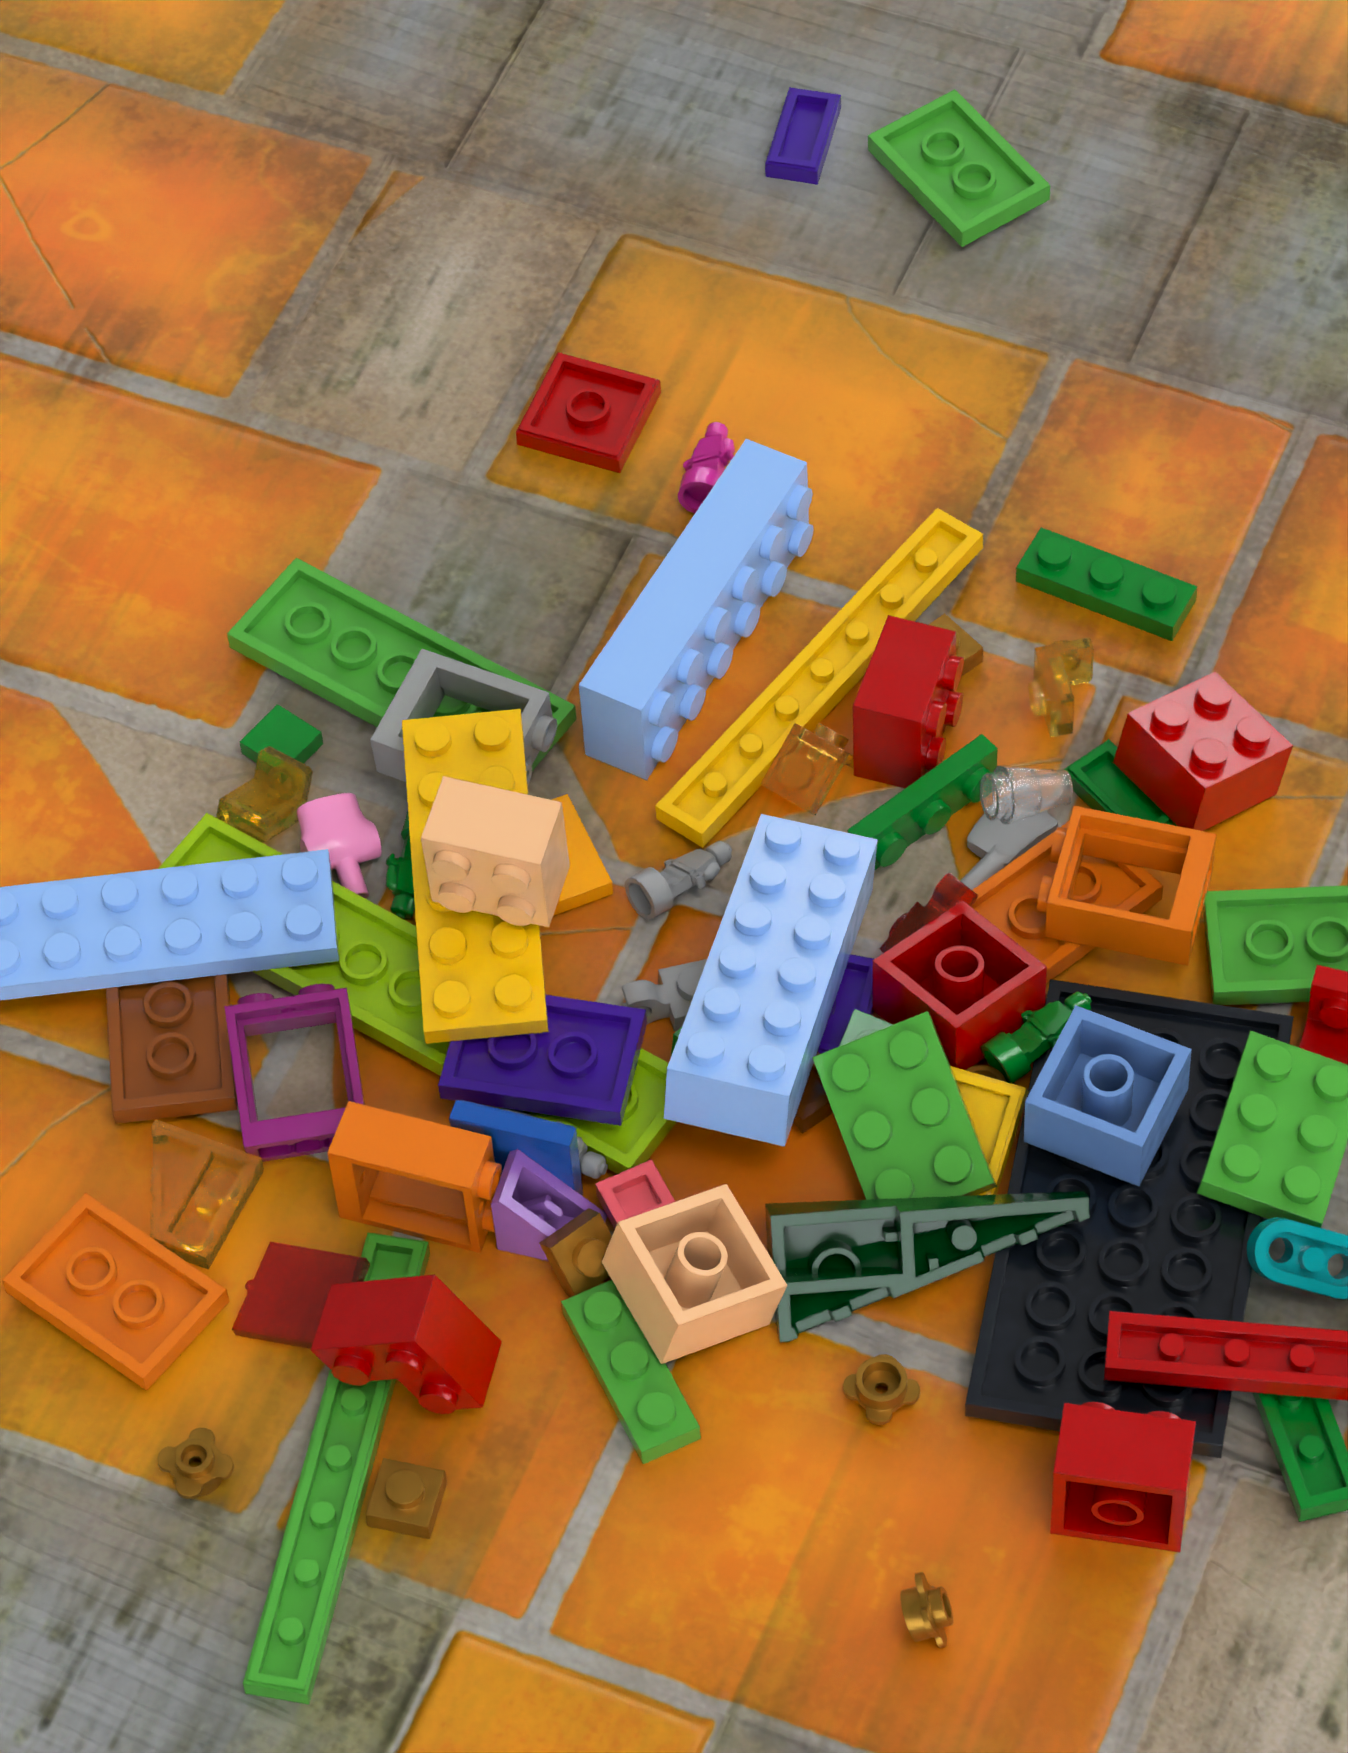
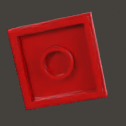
[516,352,661,473]

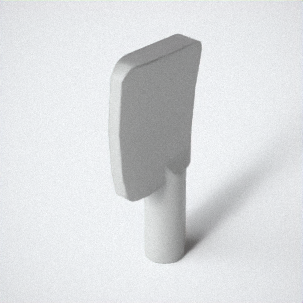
[951,790,1058,901]

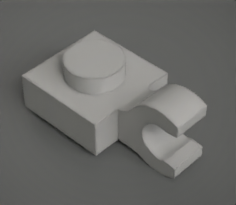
[622,959,707,1032]

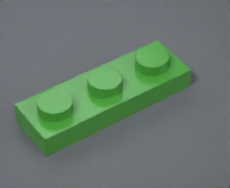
[561,1280,701,1464]

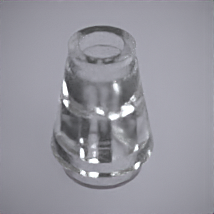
[980,766,1073,825]

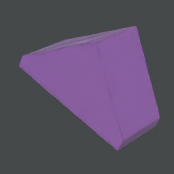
[491,1149,607,1261]

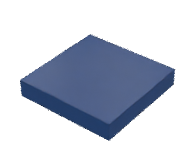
[449,1100,583,1196]

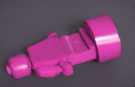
[678,422,735,514]

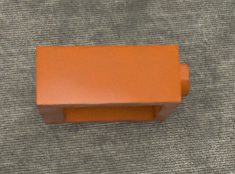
[1037,806,1217,966]
[327,1101,502,1253]

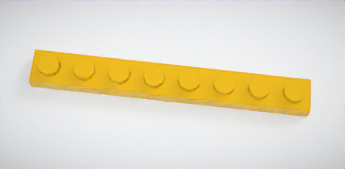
[655,508,983,848]

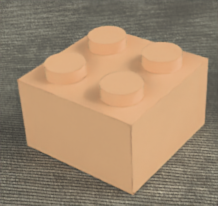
[421,776,570,927]
[602,1184,787,1364]

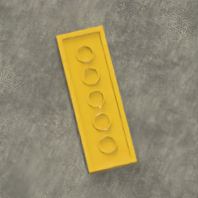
[402,709,549,1044]

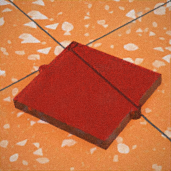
[232,1242,370,1349]

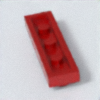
[1104,1311,1348,1401]

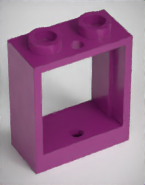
[224,984,365,1164]

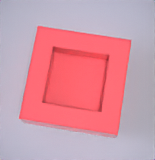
[595,1159,675,1229]

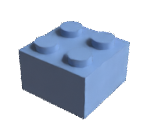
[1024,1005,1192,1186]

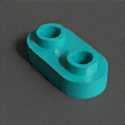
[1247,1217,1348,1299]

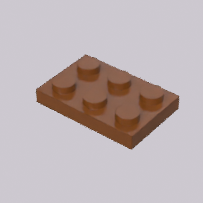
[106,974,238,1124]

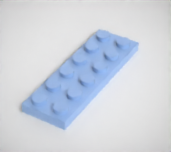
[0,849,339,1001]

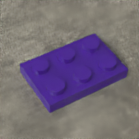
[438,995,647,1126]

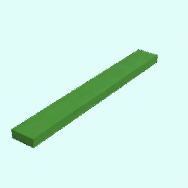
[243,1232,430,1705]

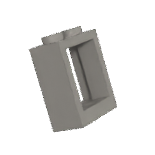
[370,649,557,786]

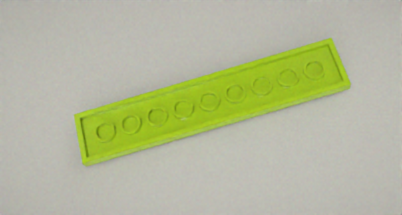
[158,813,676,1174]

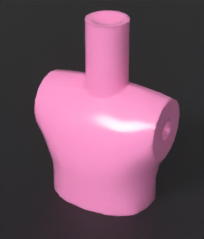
[296,793,382,899]

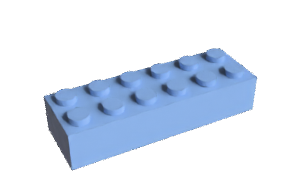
[579,439,814,780]
[664,814,878,1147]

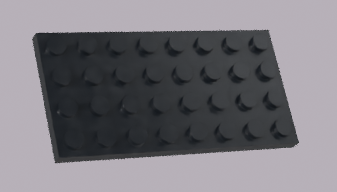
[965,979,1294,1458]

